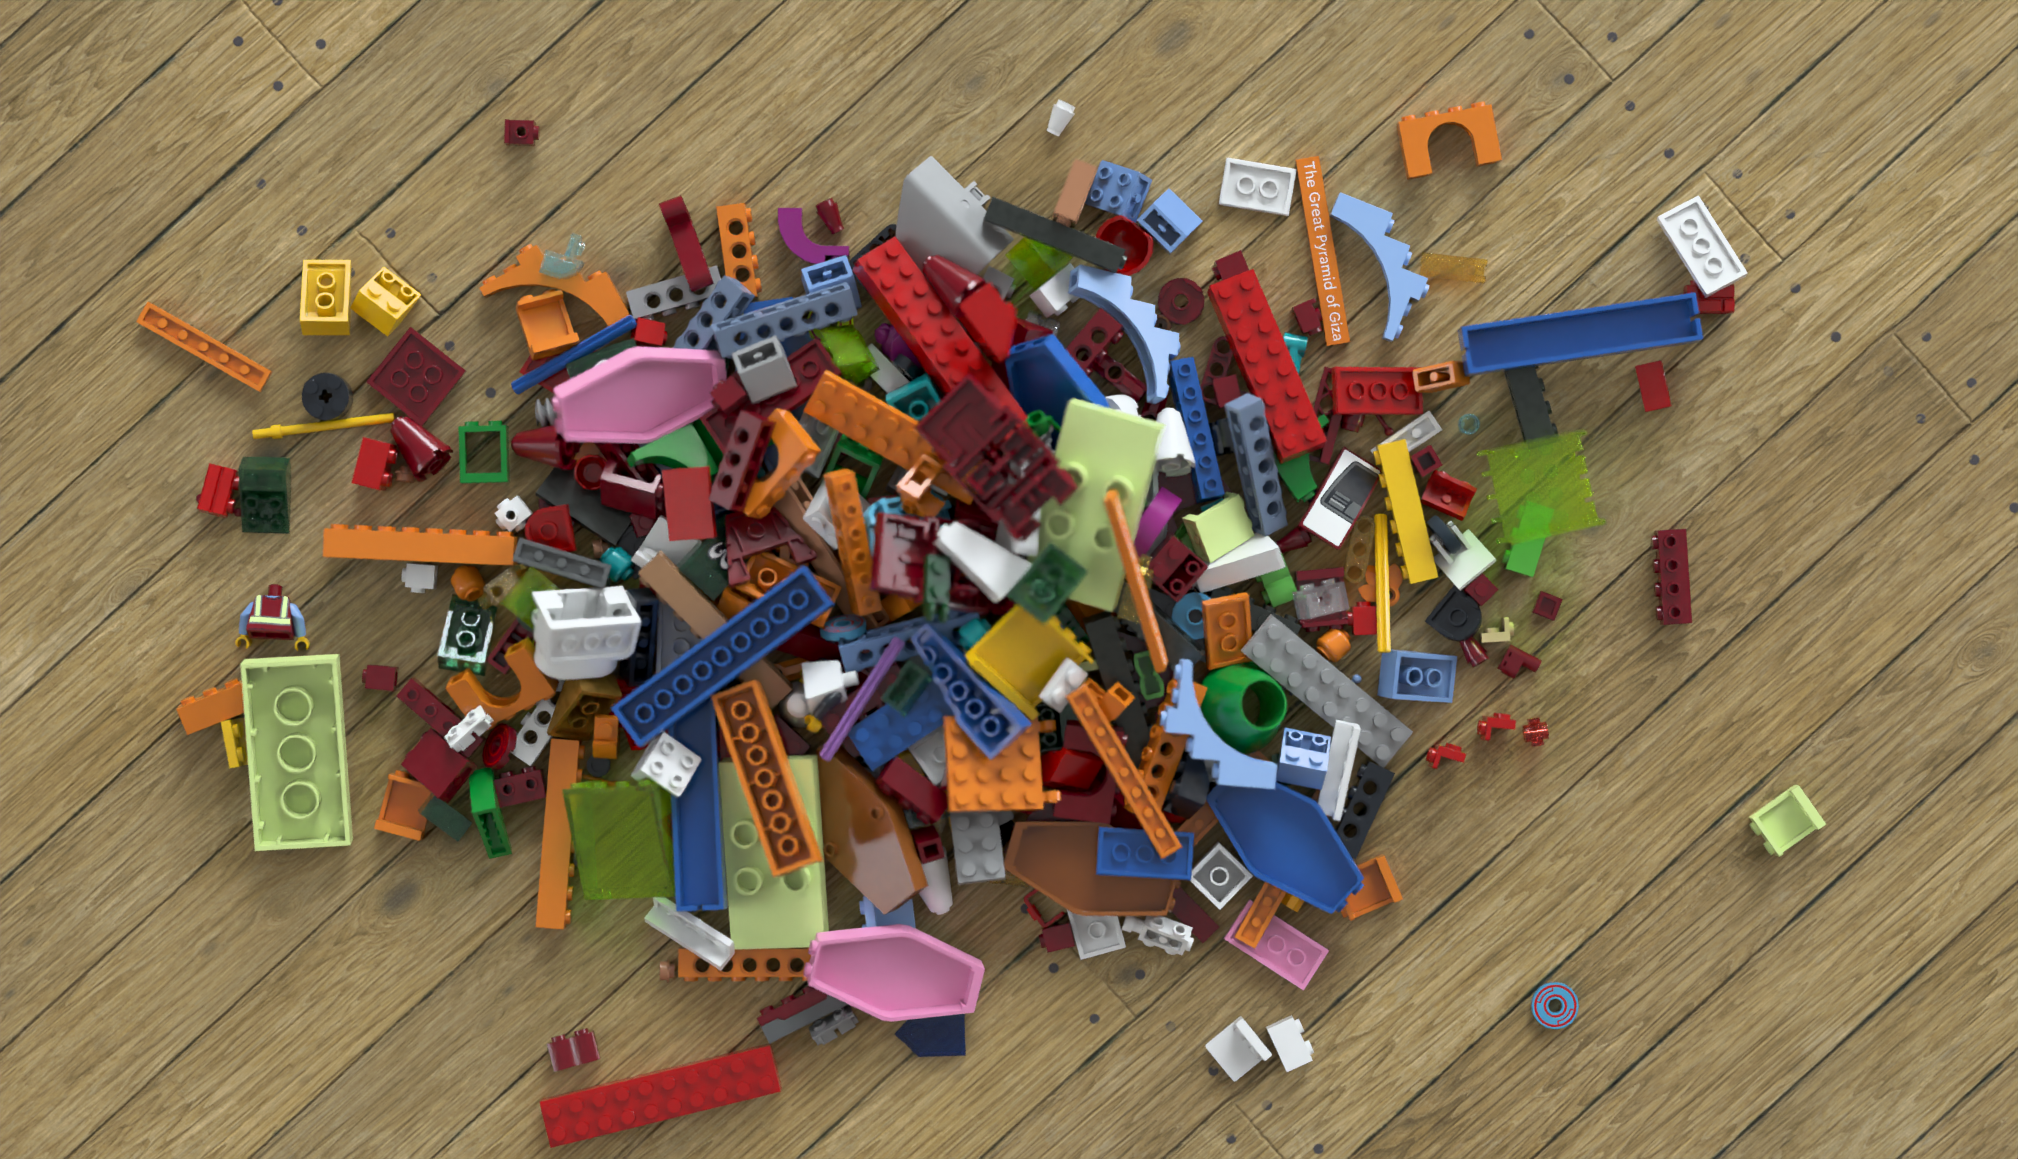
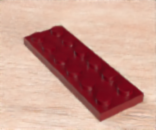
[700,337,844,455]

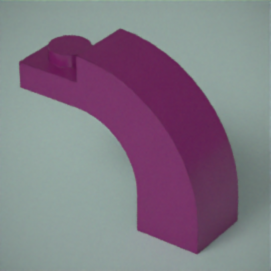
[778,208,850,265]
[1133,487,1182,564]

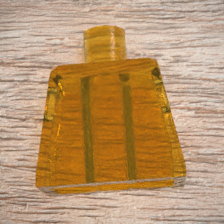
[478,564,535,610]

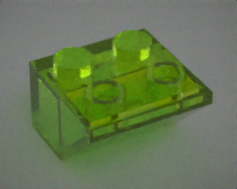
[1005,237,1073,290]
[820,324,880,384]
[500,566,560,631]

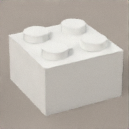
[1190,842,1253,909]

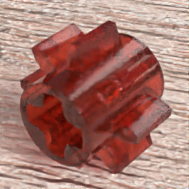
[1522,717,1549,747]

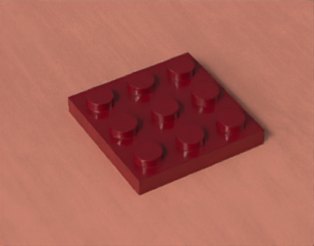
[367,327,467,426]

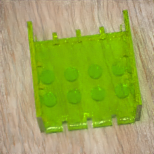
[1477,429,1606,545]

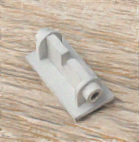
[445,705,494,752]

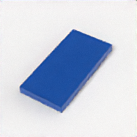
[1096,827,1194,880]

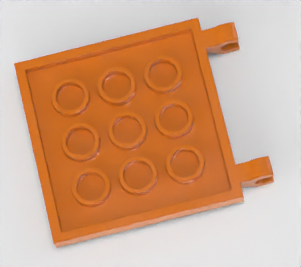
[943,715,1061,812]

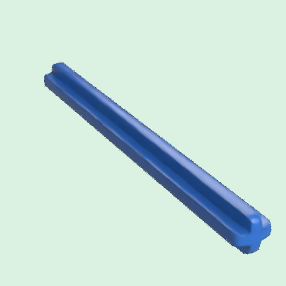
[511,315,637,394]

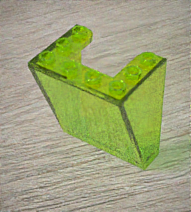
[562,779,676,900]

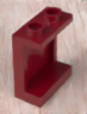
[600,460,665,519]
[1295,567,1348,632]
[401,728,478,803]

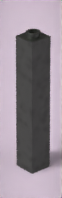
[983,197,1127,273]

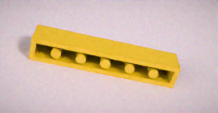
[1373,439,1438,584]

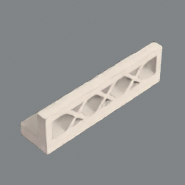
[1317,720,1361,821]
[644,892,735,971]

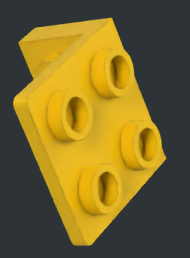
[221,717,248,768]

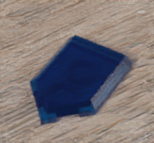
[895,1014,966,1057]

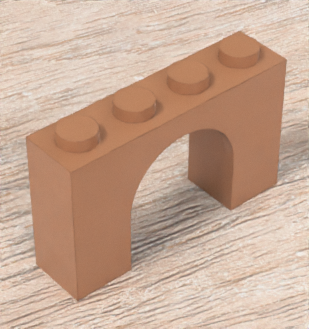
[1053,159,1097,229]

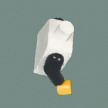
[799,657,859,733]

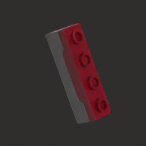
[757,986,847,1044]

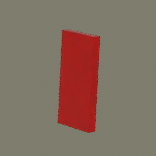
[1332,367,1423,415]

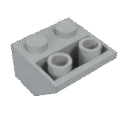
[732,335,797,404]

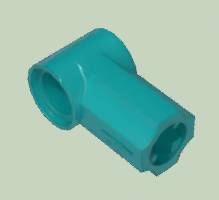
[1283,332,1308,374]

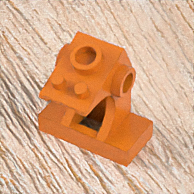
[896,454,945,517]

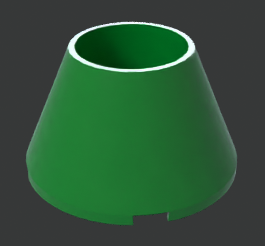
[1200,661,1287,754]

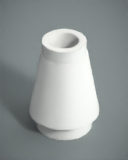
[1046,99,1075,136]

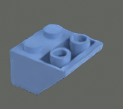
[1136,189,1203,255]
[801,255,861,312]
[1276,728,1331,790]

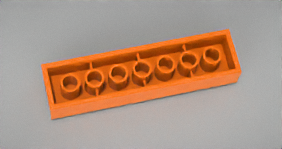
[323,524,520,566]
[711,680,823,877]

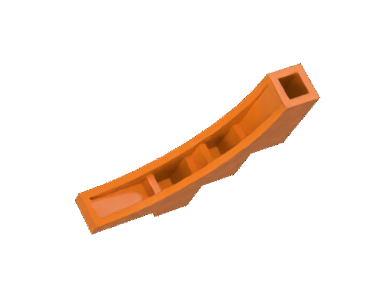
[479,244,631,326]

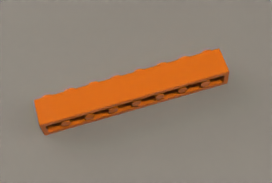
[535,738,585,930]

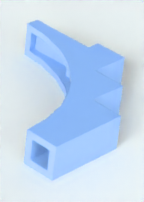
[1330,192,1430,342]
[1068,265,1181,404]
[1160,659,1277,789]

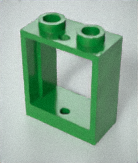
[458,421,510,484]
[821,434,885,499]

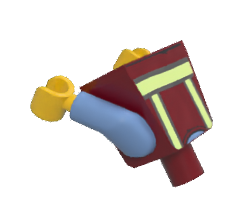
[235,584,310,651]

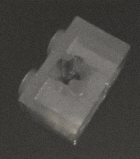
[1292,578,1350,620]

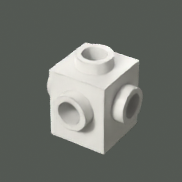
[495,496,533,533]

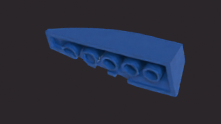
[911,622,1032,760]

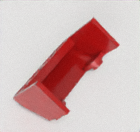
[958,282,1018,363]

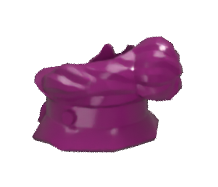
[874,323,923,369]

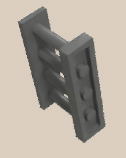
[513,538,611,589]

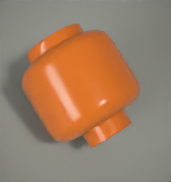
[450,565,486,601]
[1316,629,1351,663]

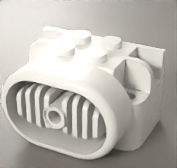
[532,586,641,680]

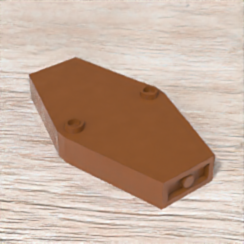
[815,743,928,915]
[1004,821,1182,916]

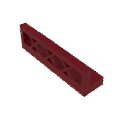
[1309,367,1342,465]

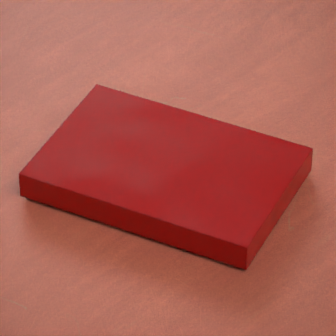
[662,466,717,541]

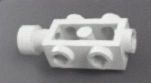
[1122,916,1194,955]

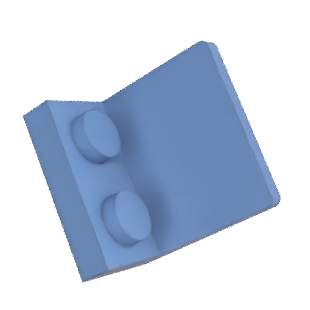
[1085,160,1152,223]

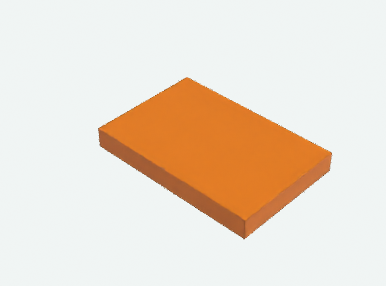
[1201,592,1252,670]

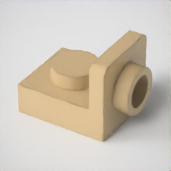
[1479,617,1514,643]

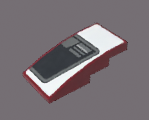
[1298,446,1382,550]

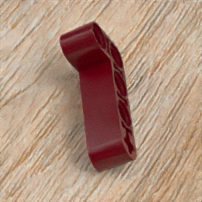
[659,195,714,292]

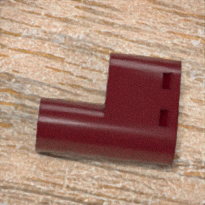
[1497,644,1542,679]

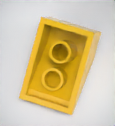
[300,260,351,335]

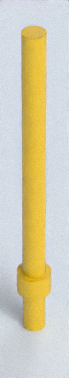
[252,413,395,439]

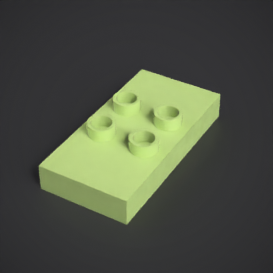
[1021,398,1165,611]
[241,654,353,851]
[719,755,829,949]

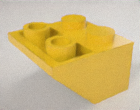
[350,267,421,337]

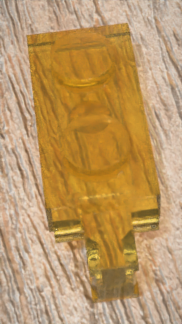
[1117,554,1153,623]

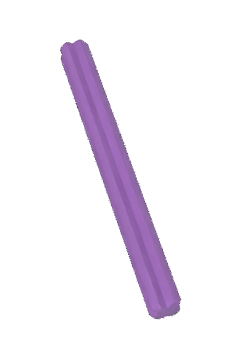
[820,637,905,761]

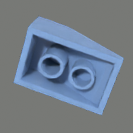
[1377,649,1457,703]

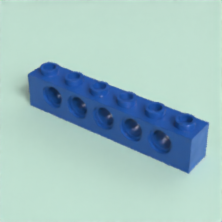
[1168,357,1225,503]

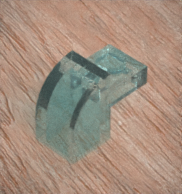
[539,233,585,279]

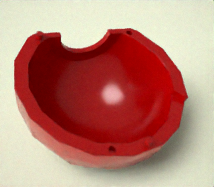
[1095,215,1153,276]

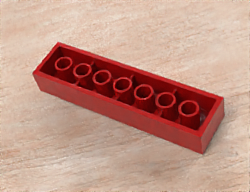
[1207,269,1327,464]

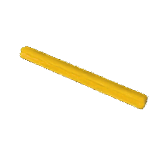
[1374,514,1391,653]

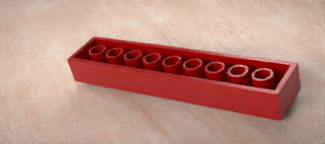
[852,237,1030,459]
[539,1043,782,1148]

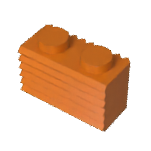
[1413,361,1470,393]

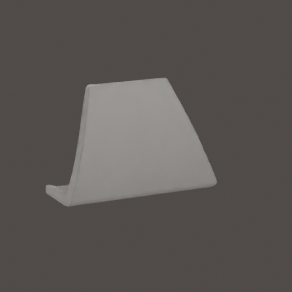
[895,156,1014,297]

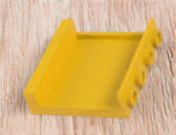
[965,595,1094,720]

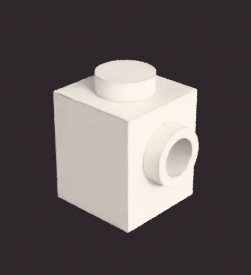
[402,563,438,593]

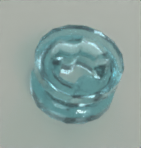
[1458,414,1480,435]

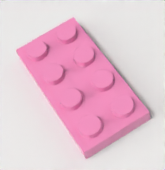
[1224,899,1329,990]

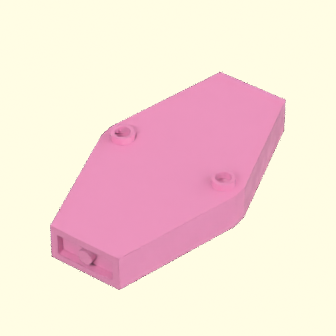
[551,347,727,444]
[804,924,985,1022]

